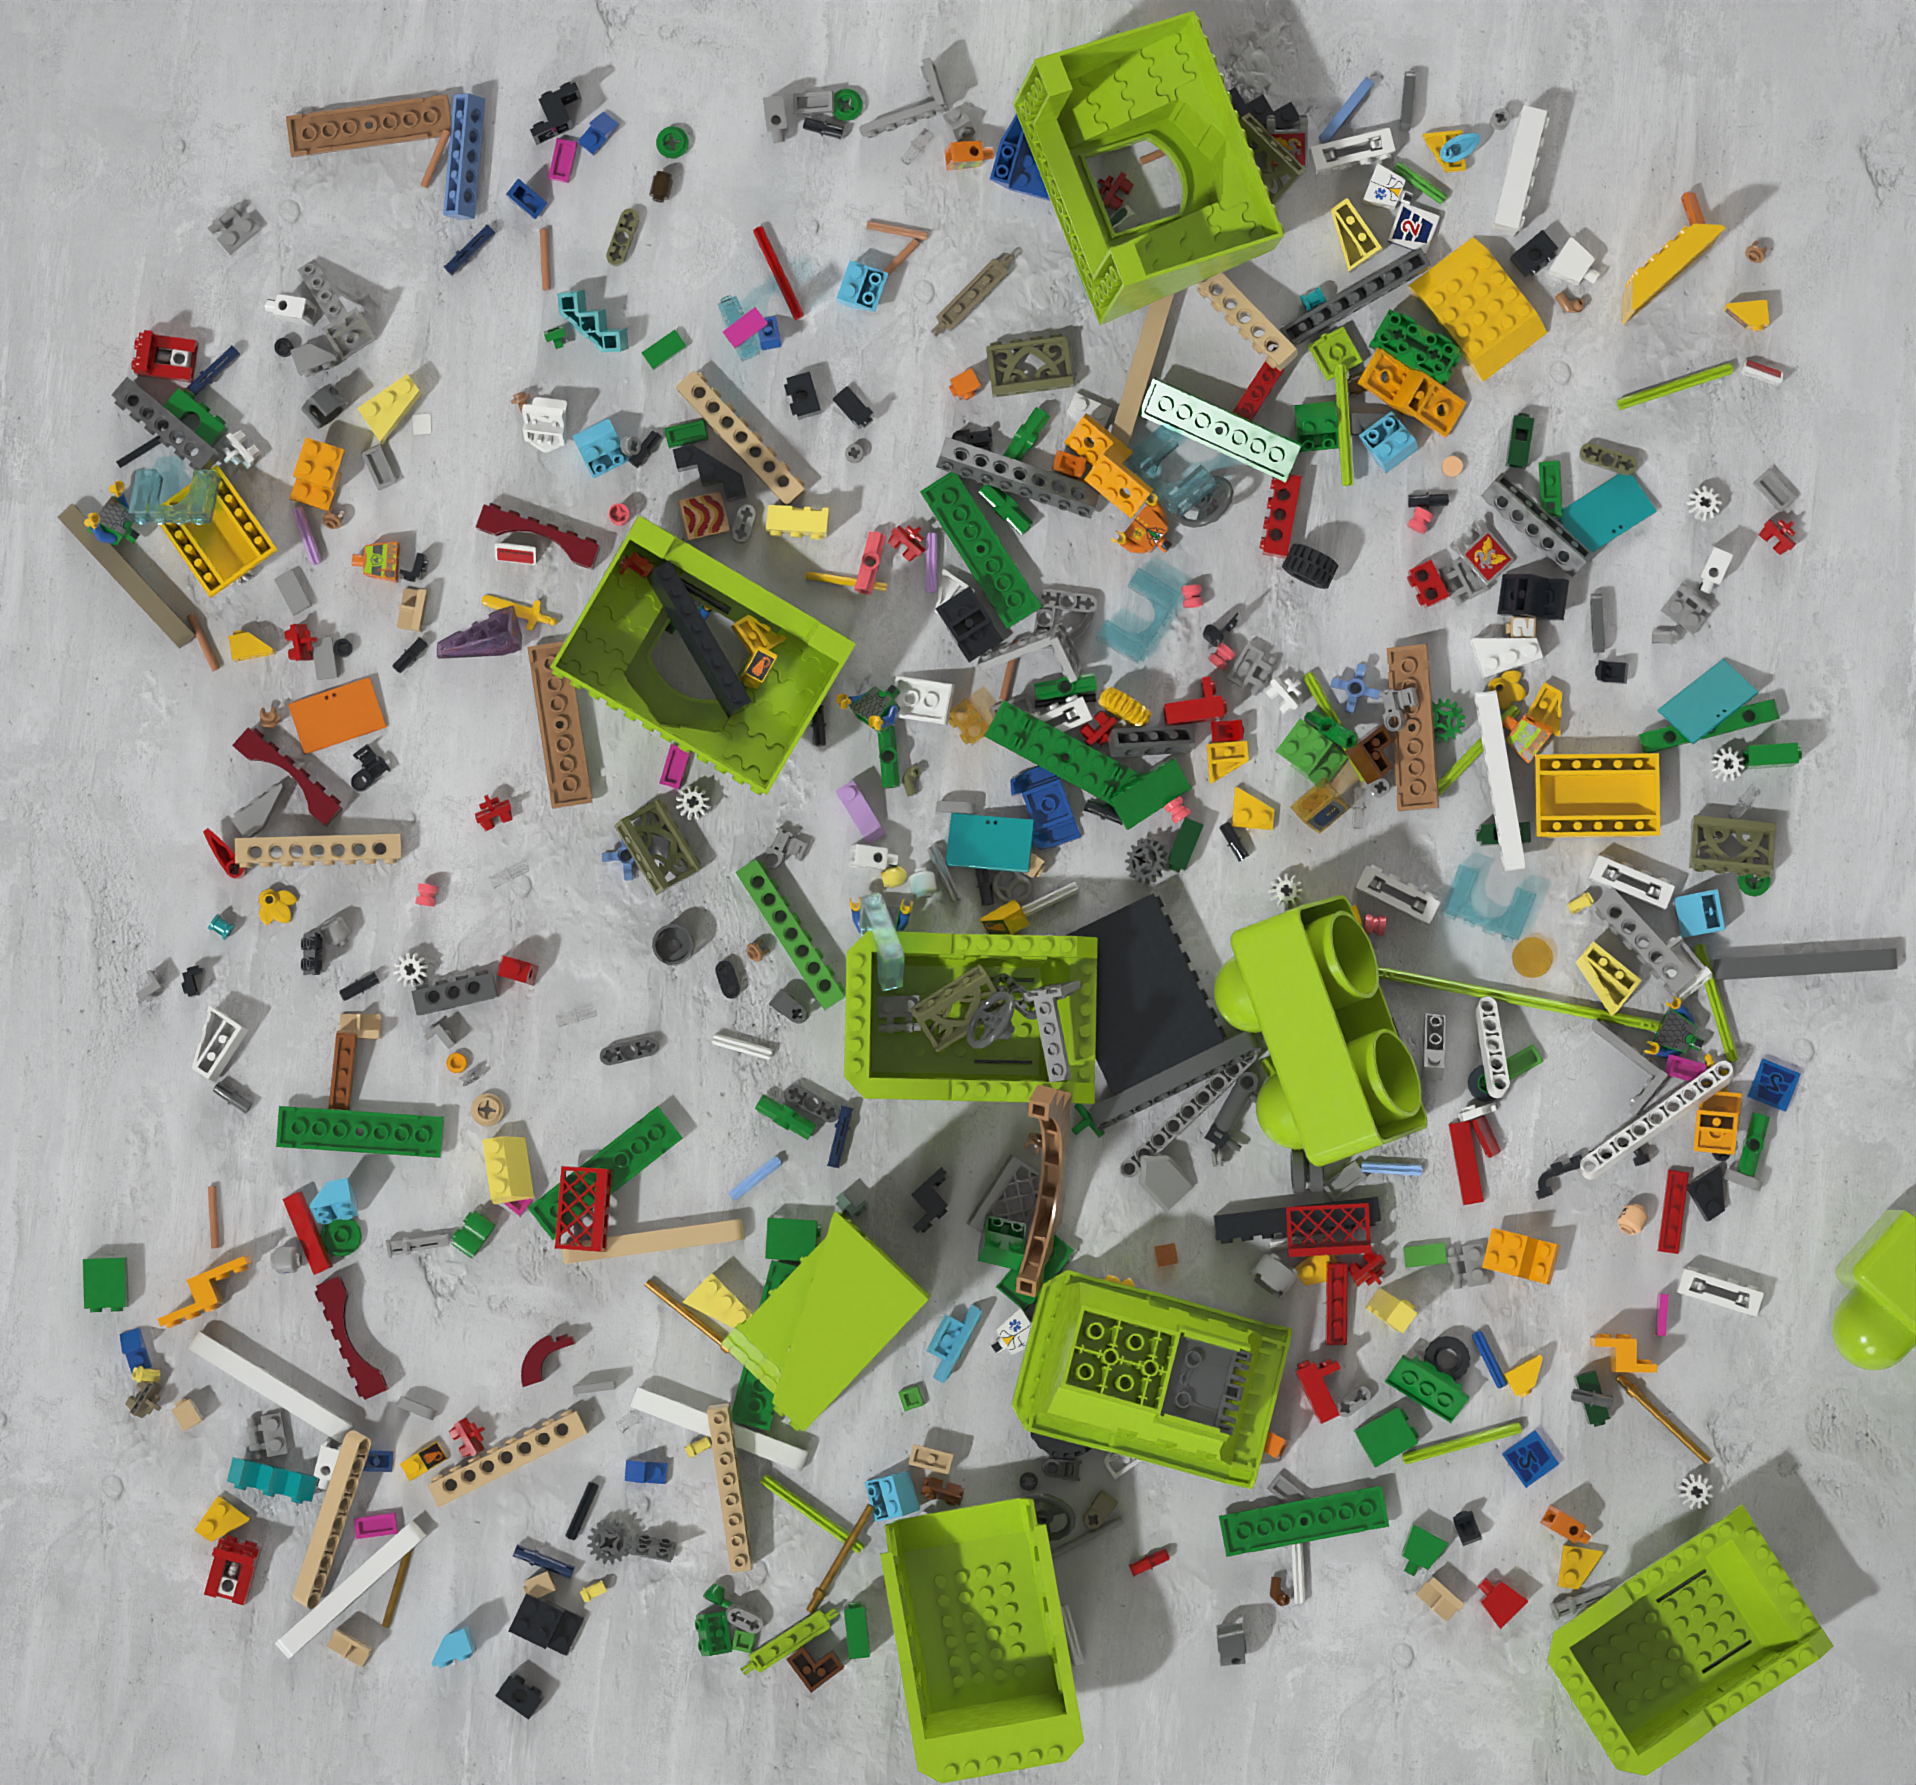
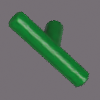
[1071,1104,1105,1138]

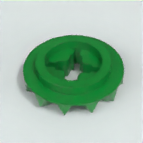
[832,89,863,122]
[656,126,689,159]
[1737,874,1771,897]

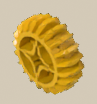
[1098,687,1152,727]

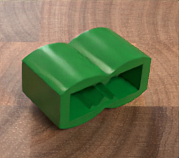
[451,1211,496,1259]

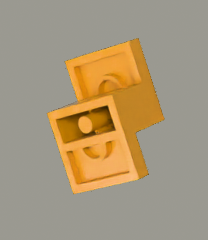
[289,437,345,512]
[1693,1091,1742,1155]
[1482,1228,1560,1285]
[1590,1333,1657,1373]

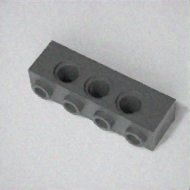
[1108,724,1195,757]
[411,970,499,1016]

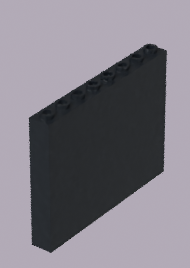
[1065,893,1227,1095]

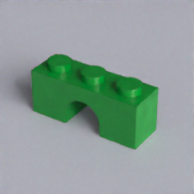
[163,388,228,448]

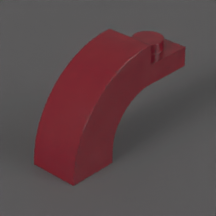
[521,1334,576,1387]

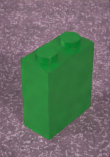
[1742,742,1802,770]
[765,1218,821,1261]
[83,1257,129,1313]
[1354,1406,1419,1468]
[844,1601,871,1660]

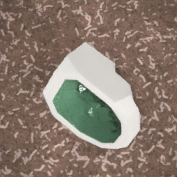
[1109,205,1142,233]

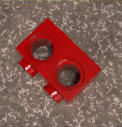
[1407,560,1449,609]

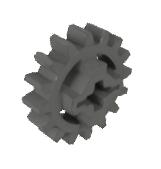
[1125,839,1169,884]
[587,1519,632,1565]

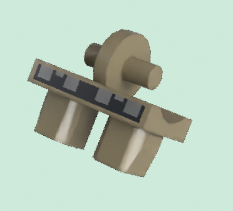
[125,1381,162,1419]

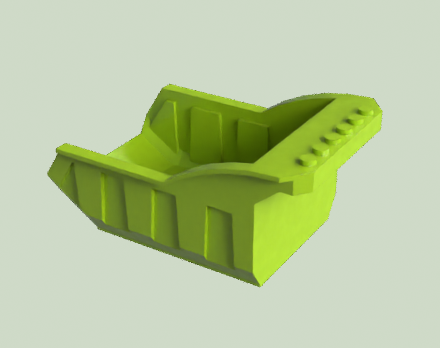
[880,1497,1084,1784]

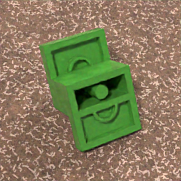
[1275,718,1348,790]

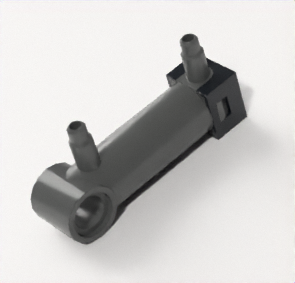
[1204,1072,1258,1151]

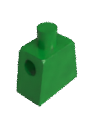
[1401,1524,1448,1576]

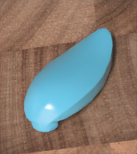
[1440,133,1481,163]

